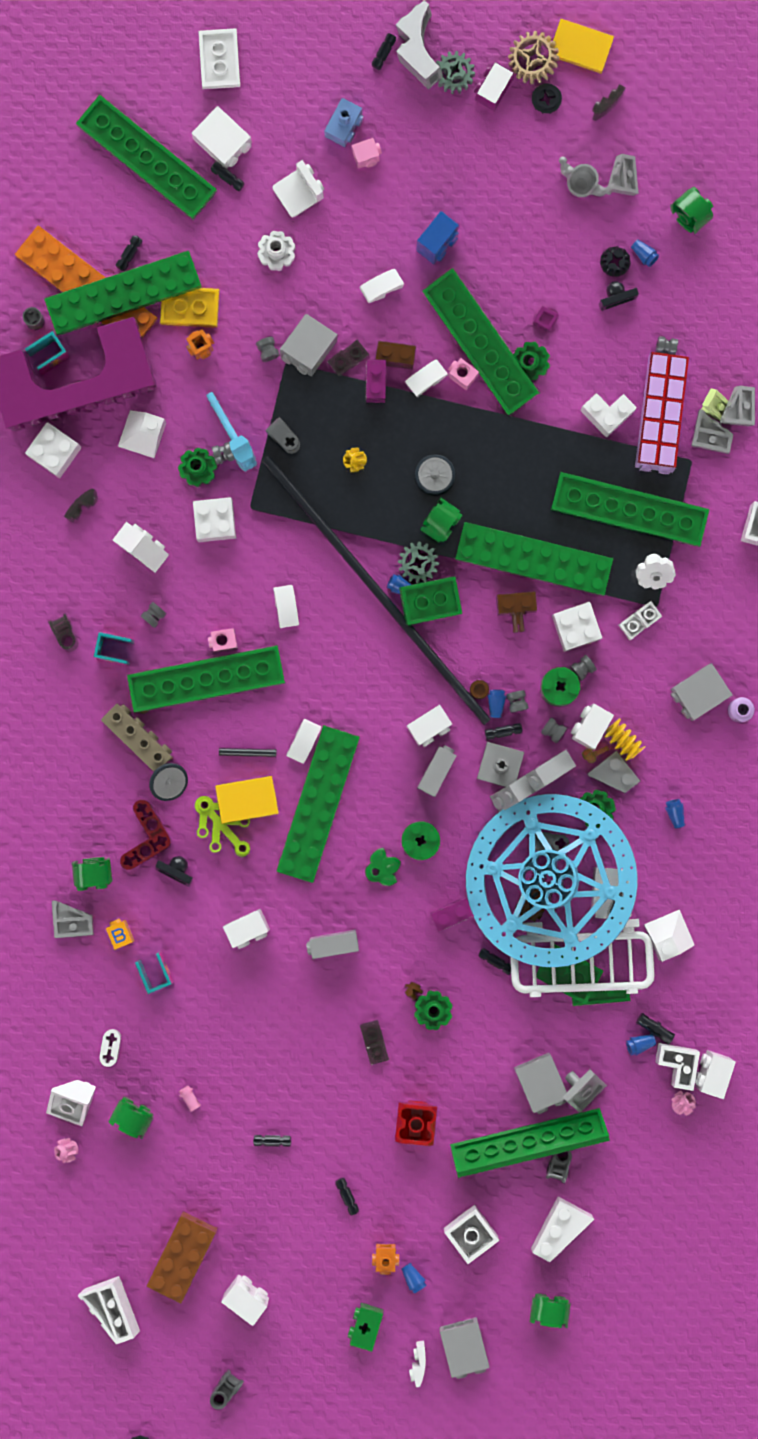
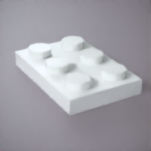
[199,29,240,89]

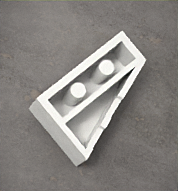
[531,1197,594,1262]
[78,1276,140,1344]

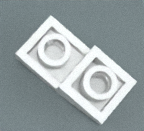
[360,269,404,303]
[405,359,448,397]
[273,585,299,628]
[618,601,662,640]
[286,719,321,764]
[409,1341,426,1387]

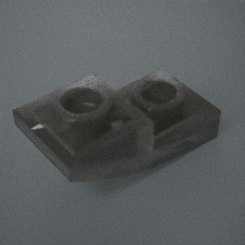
[592,84,626,121]
[327,339,369,377]
[64,488,98,522]
[360,1020,389,1065]

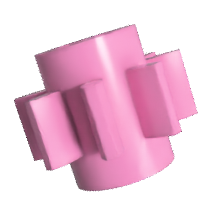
[671,1091,696,1116]
[54,1138,79,1163]

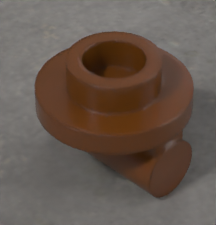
[404,982,423,1001]

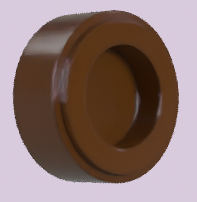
[470,680,489,699]

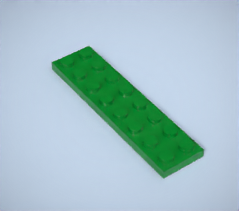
[76,95,217,220]
[44,250,202,336]
[422,268,540,416]
[551,472,710,547]
[455,522,613,596]
[127,645,285,713]
[276,725,360,883]
[450,1108,610,1178]

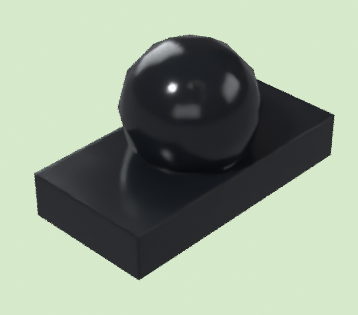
[599,281,639,311]
[155,856,193,887]

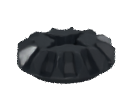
[532,83,562,114]
[600,246,631,277]

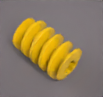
[604,718,646,761]

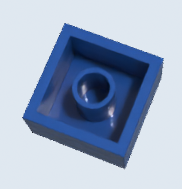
[416,211,459,265]

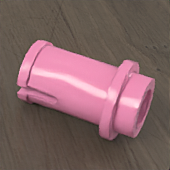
[179,1085,201,1112]

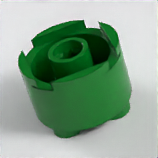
[670,186,714,234]
[420,498,462,542]
[540,667,580,707]
[401,821,440,860]
[71,857,113,891]
[108,1096,154,1139]
[529,1293,571,1328]

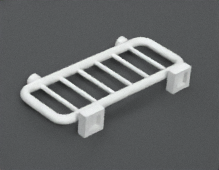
[510,919,655,997]

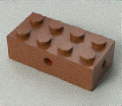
[146,1211,218,1304]

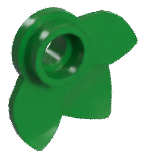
[365,848,401,886]

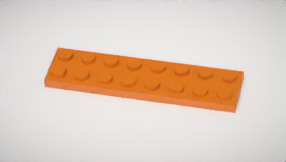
[14,225,158,338]

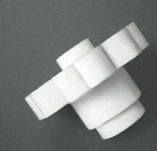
[257,231,296,271]
[636,554,676,590]

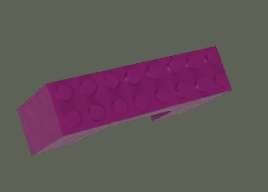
[0,317,157,431]

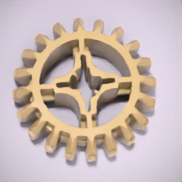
[508,31,559,84]

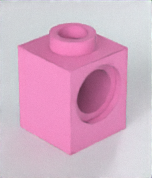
[448,358,479,391]
[208,628,238,652]

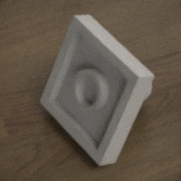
[477,742,524,787]
[563,1069,607,1113]

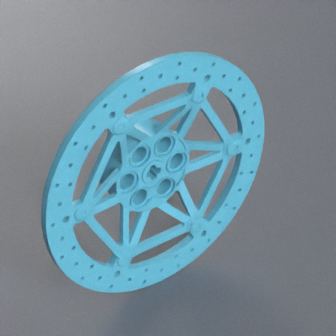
[466,794,638,967]

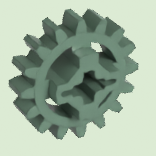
[436,51,475,94]
[398,542,440,583]

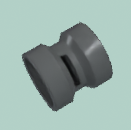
[22,307,45,330]
[655,336,678,355]
[256,337,280,362]
[212,442,235,465]
[141,602,167,628]
[570,655,597,681]
[506,690,529,713]
[540,717,567,743]

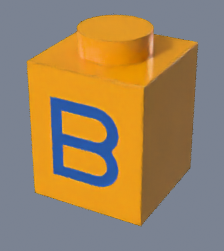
[106,918,134,950]

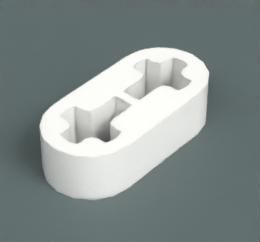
[100,1029,121,1067]

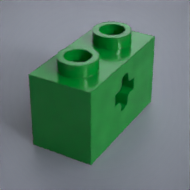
[347,1303,383,1352]

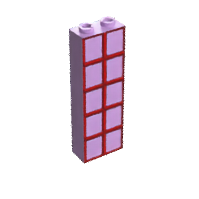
[635,352,689,474]

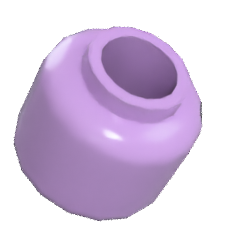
[728,697,755,723]

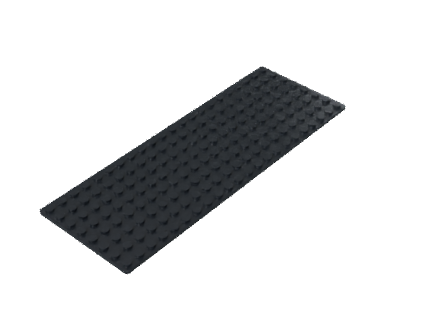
[250,363,692,607]

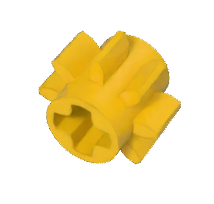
[343,448,367,472]

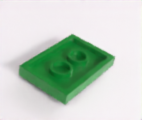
[399,576,462,625]
[536,944,604,1005]

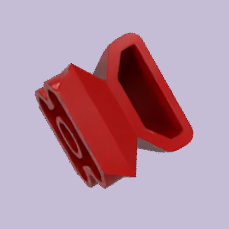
[395,1100,437,1146]

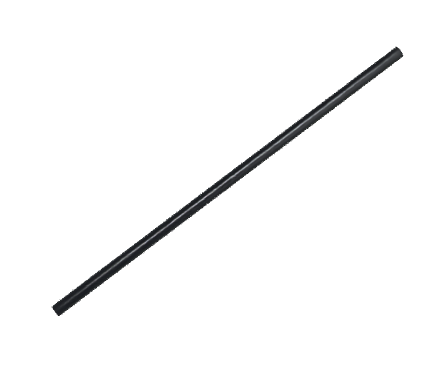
[262,456,491,725]

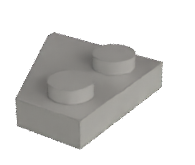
[607,154,639,196]
[720,386,755,426]
[691,409,733,454]
[587,751,640,793]
[52,900,94,938]

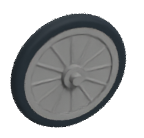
[415,455,455,495]
[149,763,188,801]

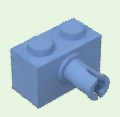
[324,98,364,147]

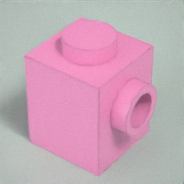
[352,138,382,169]

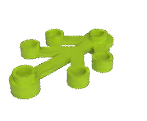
[195,796,250,857]

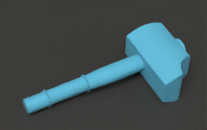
[206,392,257,471]

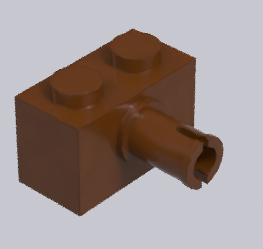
[496,591,537,633]

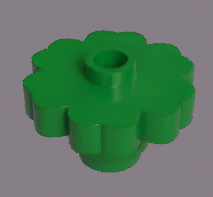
[514,342,551,381]
[178,448,218,487]
[577,790,617,828]
[414,990,453,1030]

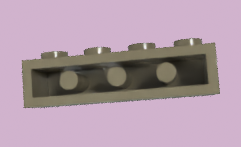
[101,704,174,771]

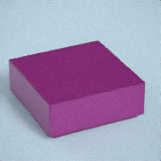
[533,306,559,332]

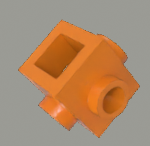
[186,329,214,360]
[372,1244,399,1275]

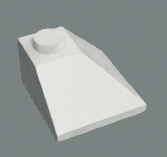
[118,410,166,458]
[644,910,694,962]
[46,1080,96,1126]

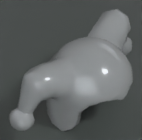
[559,156,612,197]

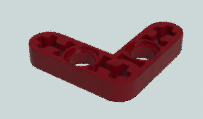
[120,800,171,870]

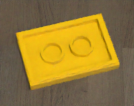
[548,19,614,74]
[160,288,220,328]
[215,776,279,824]

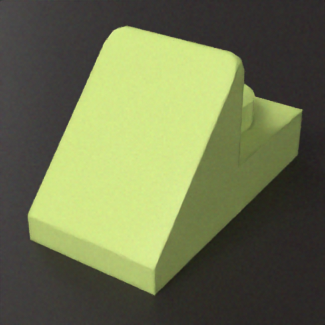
[701,388,728,421]

